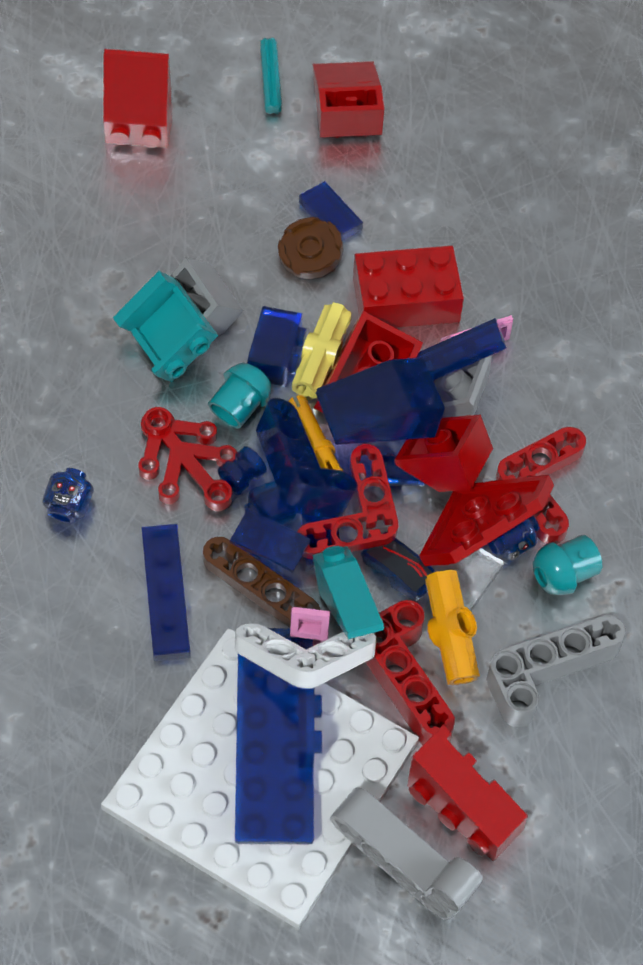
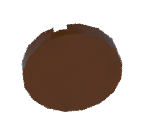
[278,217,344,279]

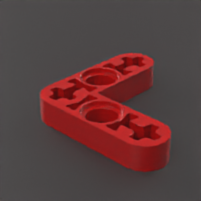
[496,427,586,544]
[296,444,398,559]

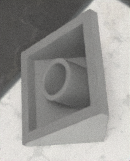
[418,348,493,419]

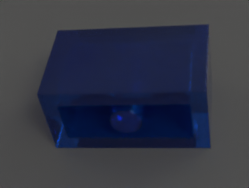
[247,306,307,387]

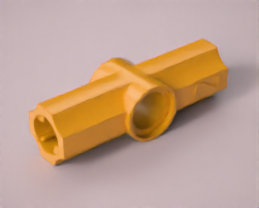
[425,569,480,685]

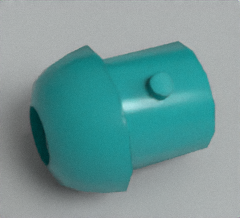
[208,362,271,429]
[532,535,603,595]

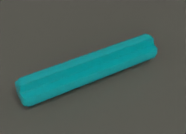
[260,38,282,114]

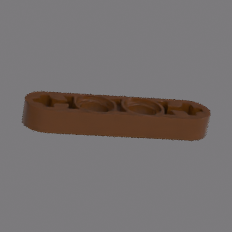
[203,537,321,629]

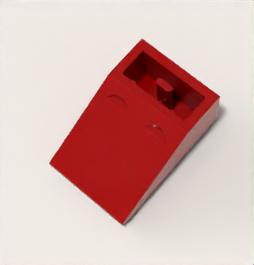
[312,61,384,137]

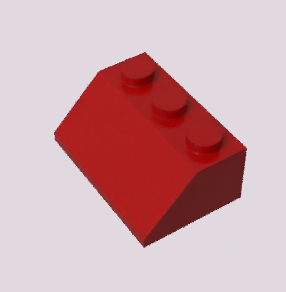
[314,311,423,425]

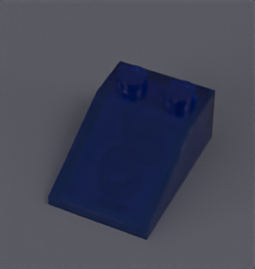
[316,358,445,445]

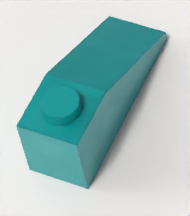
[312,546,384,639]

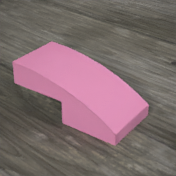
[290,607,330,650]

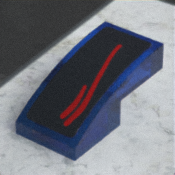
[360,531,436,602]

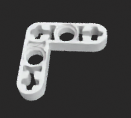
[235,623,376,688]

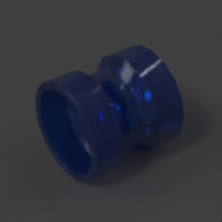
[217,446,267,495]

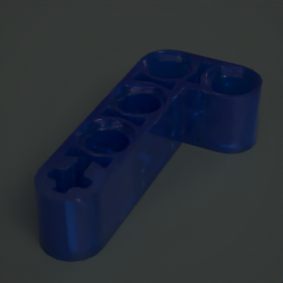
[256,398,358,518]

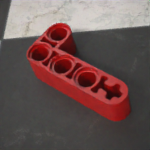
[366,600,455,745]

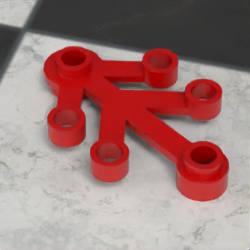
[138,407,237,511]

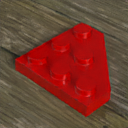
[419,474,554,566]

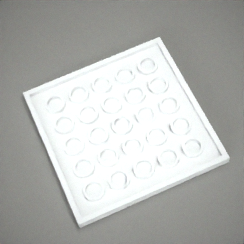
[101,628,419,930]

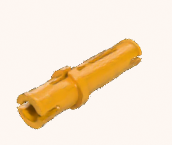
[286,395,345,485]

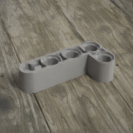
[486,615,626,728]
[330,787,483,920]

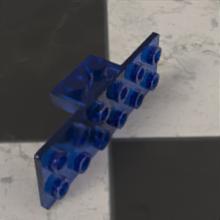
[235,628,322,844]

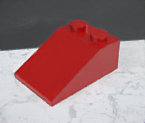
[103,49,172,148]

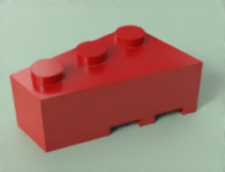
[407,725,528,862]

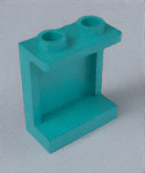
[113,271,218,382]

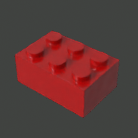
[353,245,464,328]

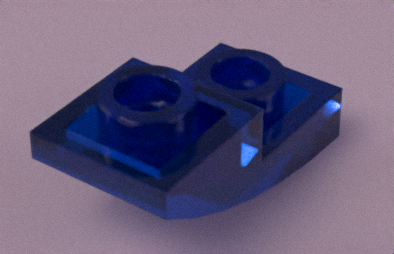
[229,510,311,573]

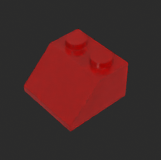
[394,414,493,493]

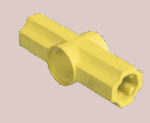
[292,302,352,401]

